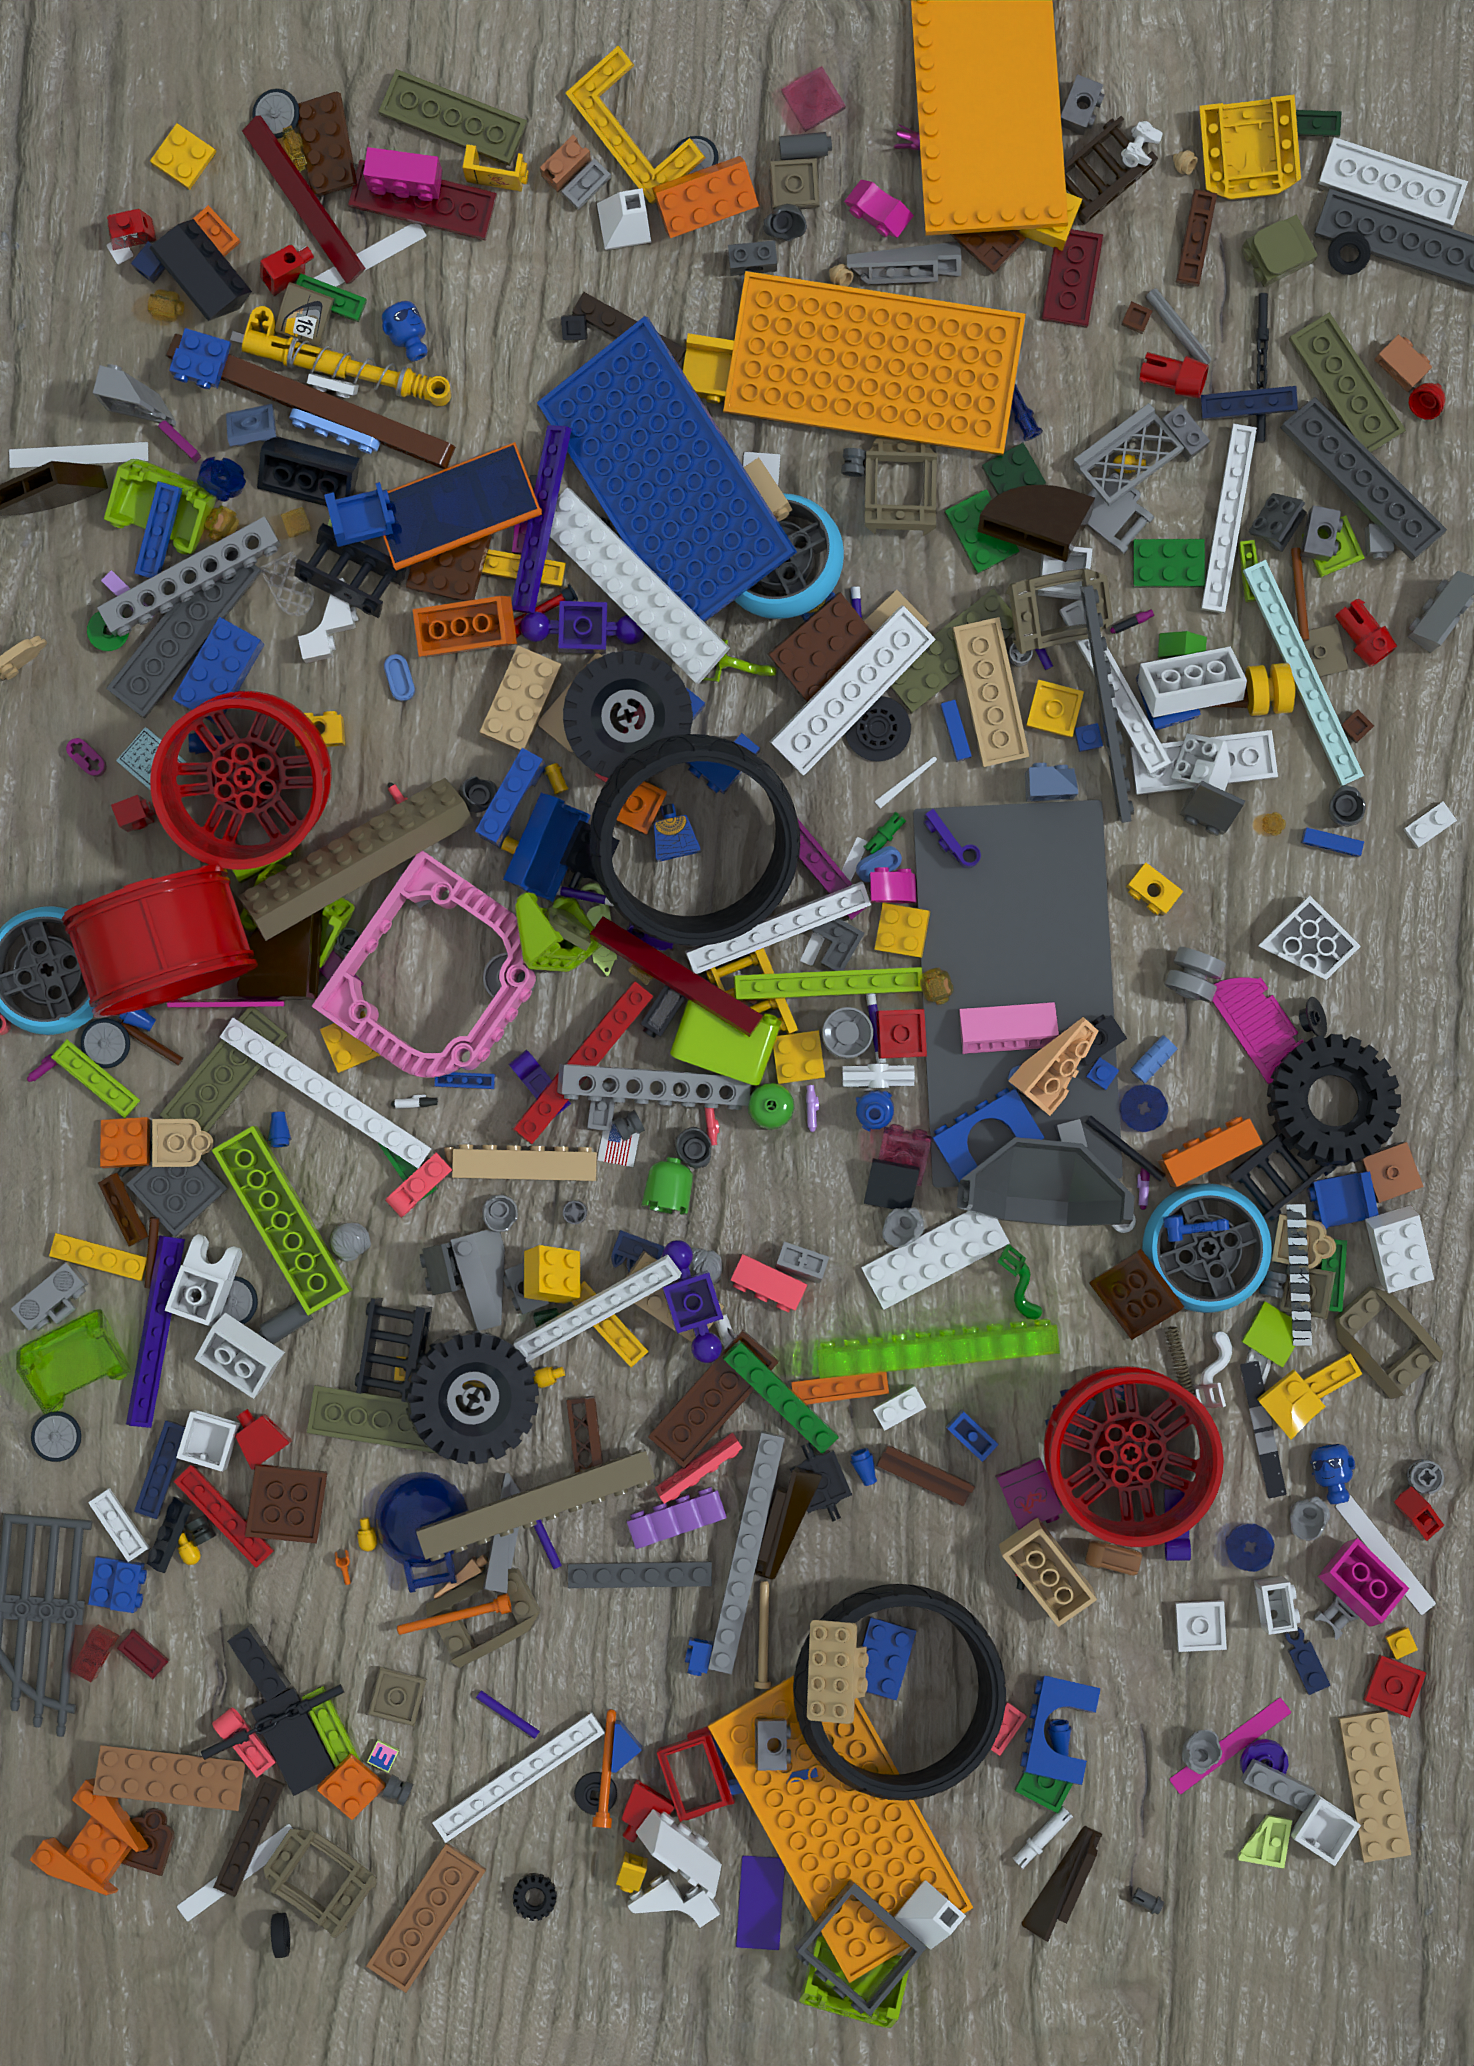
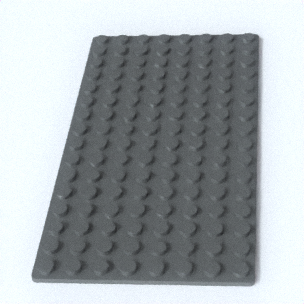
[913,800,1123,1188]

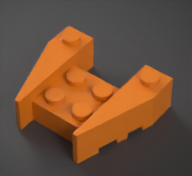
[30,1778,149,1896]

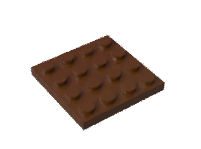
[767,592,874,702]

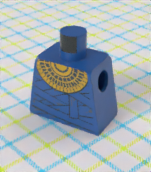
[654,804,701,862]

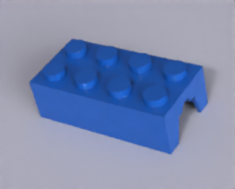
[172,617,265,725]
[503,792,591,902]

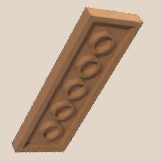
[93,1745,245,1811]
[366,1842,486,1993]

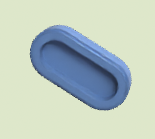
[384,654,415,702]
[856,846,902,882]

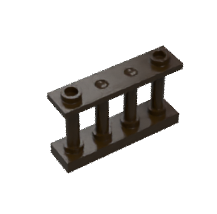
[1064,116,1158,225]

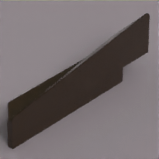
[756,1467,822,1579]
[1021,1826,1102,1942]

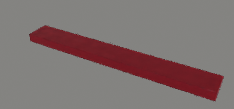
[242,115,366,284]
[589,916,763,1037]

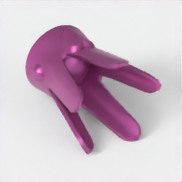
[894,124,920,151]

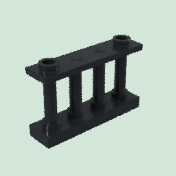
[294,523,407,618]
[1226,1133,1337,1221]
[355,1297,432,1402]

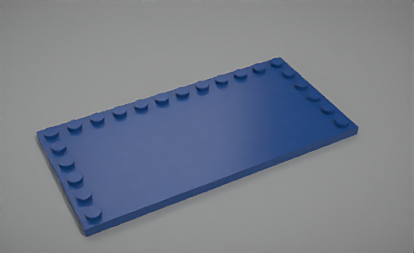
[537,316,797,622]

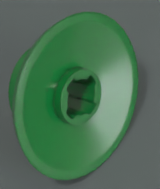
[87,611,129,651]

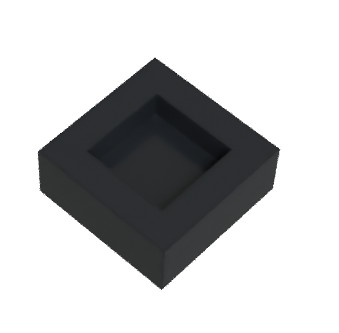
[561,314,588,340]

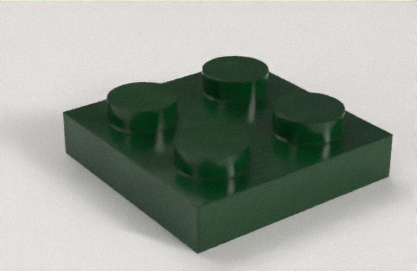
[982,442,1046,495]

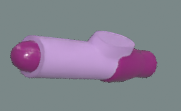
[1137,1167,1150,1210]

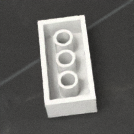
[1138,646,1247,717]

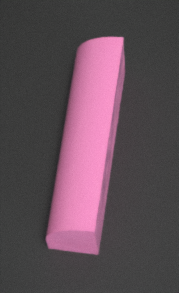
[959,1002,1059,1054]

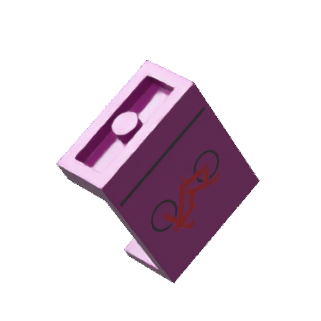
[995,1457,1063,1530]

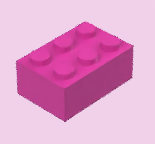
[363,147,443,201]
[1318,1538,1410,1627]

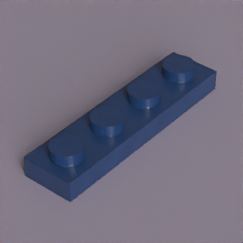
[1201,386,1298,420]
[134,1420,186,1519]

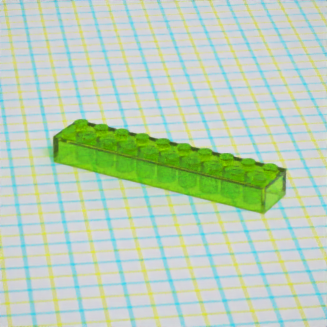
[816,1318,1060,1379]

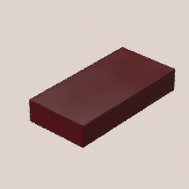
[117,1629,170,1680]

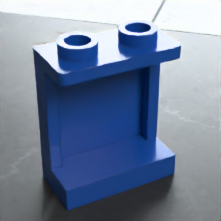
[324,482,395,547]

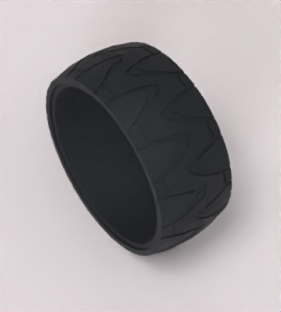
[589,734,800,946]
[793,1584,1006,1801]

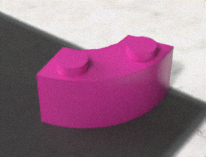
[844,179,914,238]
[869,867,917,904]

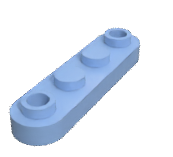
[289,408,381,454]

